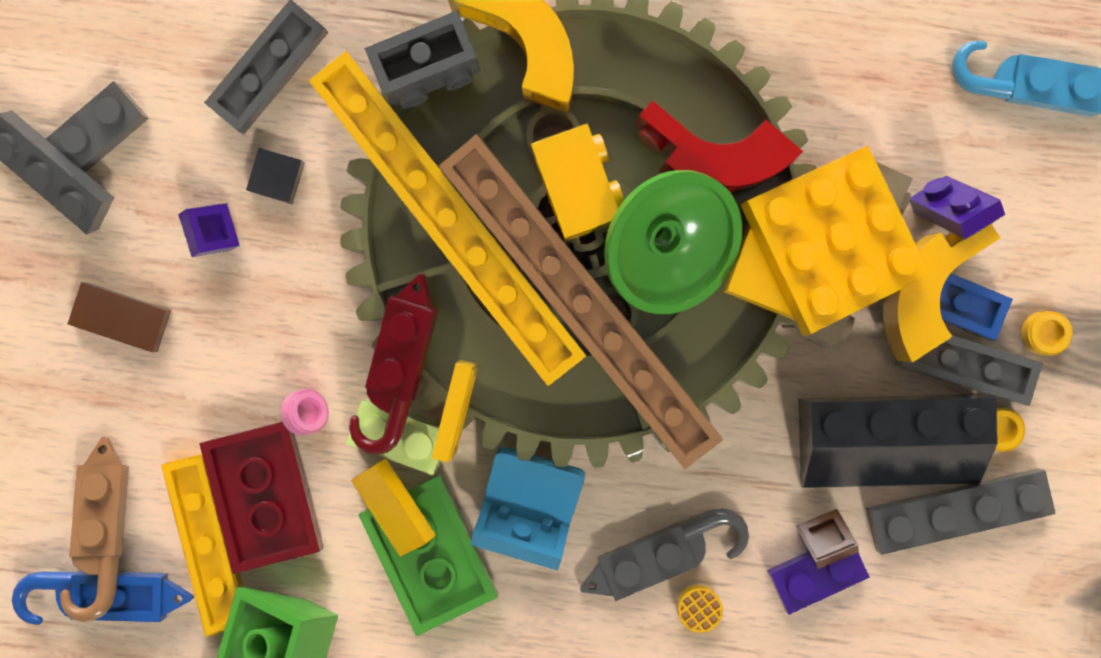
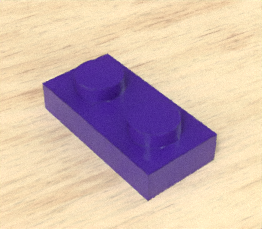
[910,176,1006,240]
[767,552,870,615]

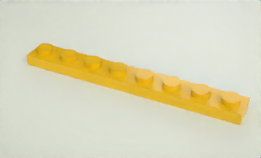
[309,51,587,386]

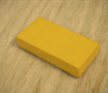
[431,360,478,463]
[351,458,436,557]

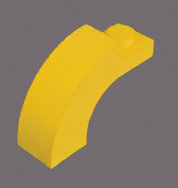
[448,0,574,113]
[883,224,1001,362]

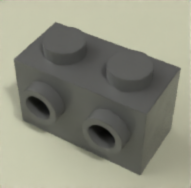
[364,10,481,109]

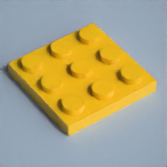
[740,145,930,336]

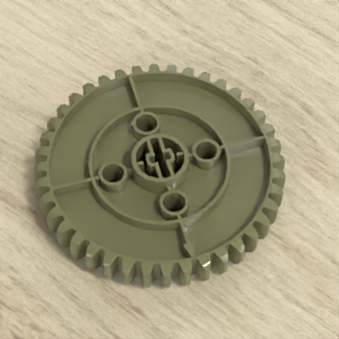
[340,0,817,468]

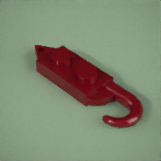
[349,274,439,455]

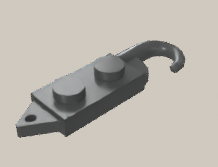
[580,508,749,601]

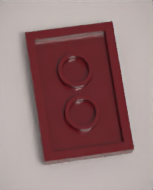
[199,421,324,574]

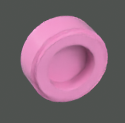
[281,389,329,436]

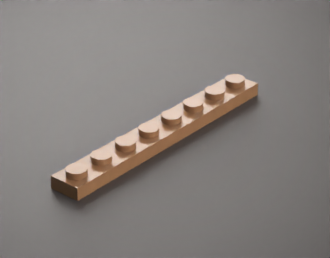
[438,134,723,469]

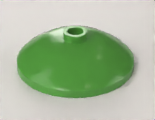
[604,170,742,314]

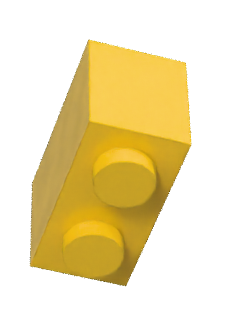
[531,123,624,242]

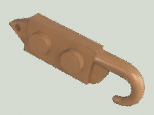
[60,437,129,622]

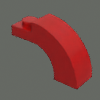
[634,100,803,193]

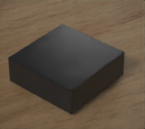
[246,147,305,205]

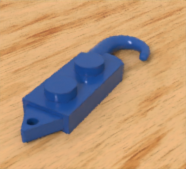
[11,570,194,625]

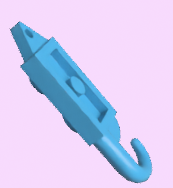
[952,41,1101,117]

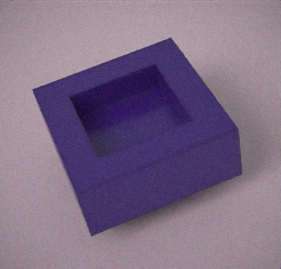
[178,203,240,257]

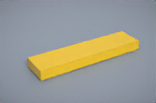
[161,453,244,637]

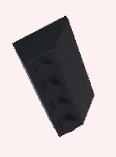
[798,394,998,488]

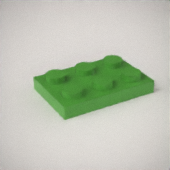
[358,474,499,636]

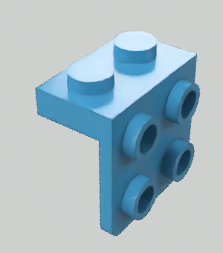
[470,447,585,571]

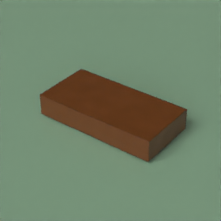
[67,282,172,353]

